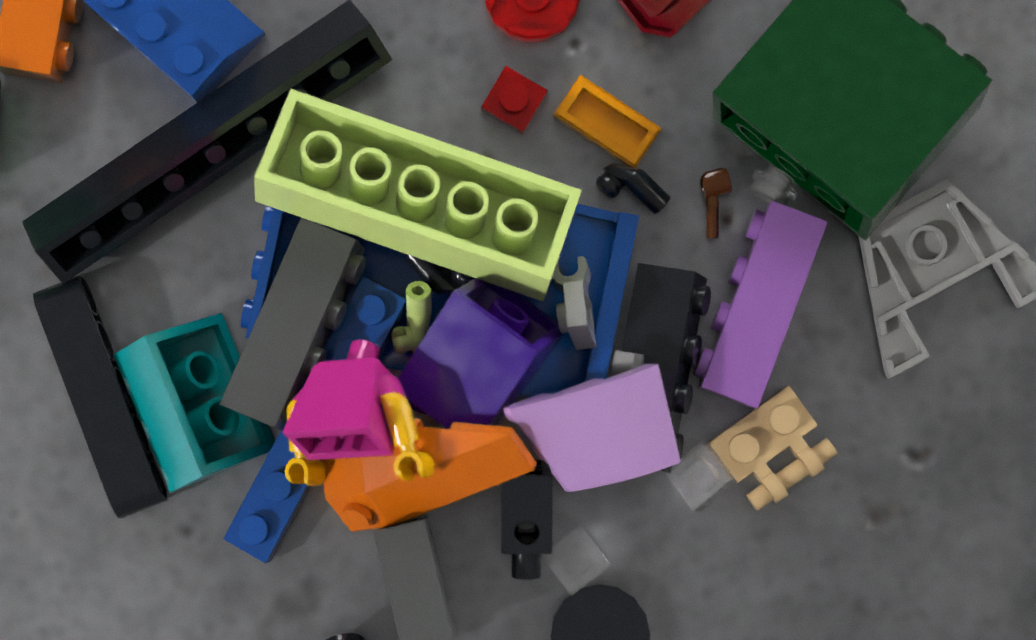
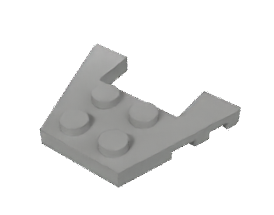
[859,178,1036,378]

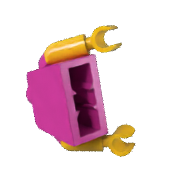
[283,340,434,486]

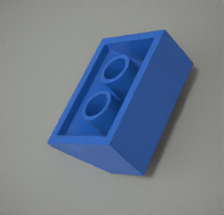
[83,0,266,102]

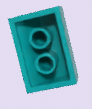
[113,313,275,493]

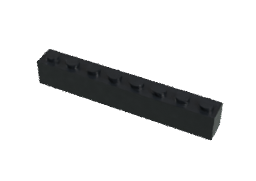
[22,0,393,284]

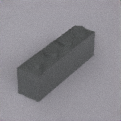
[220,218,367,431]

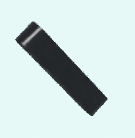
[33,275,168,519]

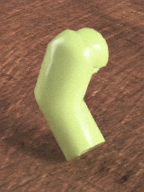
[391,281,432,354]

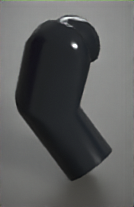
[596,163,670,214]
[405,255,475,294]

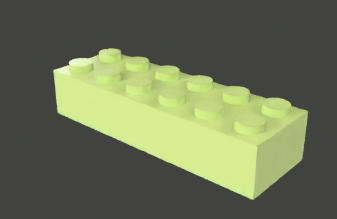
[254,89,582,301]

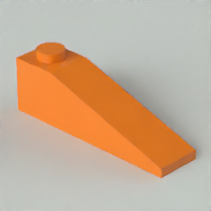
[321,418,537,532]

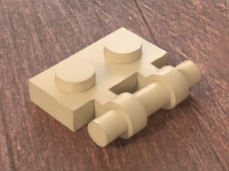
[707,385,838,511]

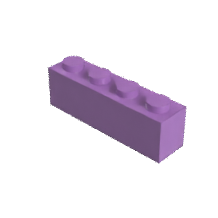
[693,201,828,409]

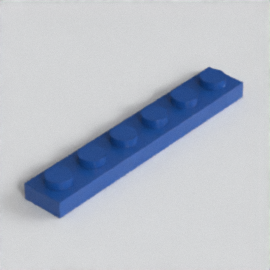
[223,276,406,564]

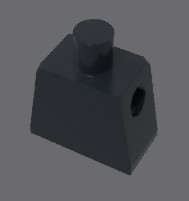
[501,459,553,580]

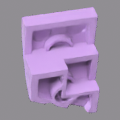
[503,364,681,492]

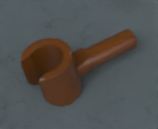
[700,168,732,238]

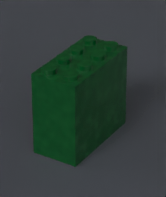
[713,0,992,241]

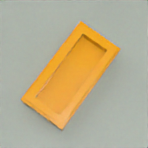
[553,74,662,168]

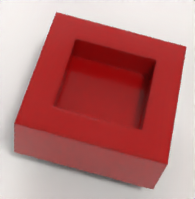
[481,66,548,135]

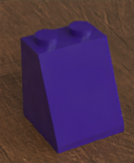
[398,278,565,429]

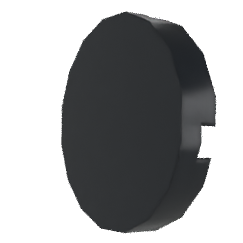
[550,584,650,640]

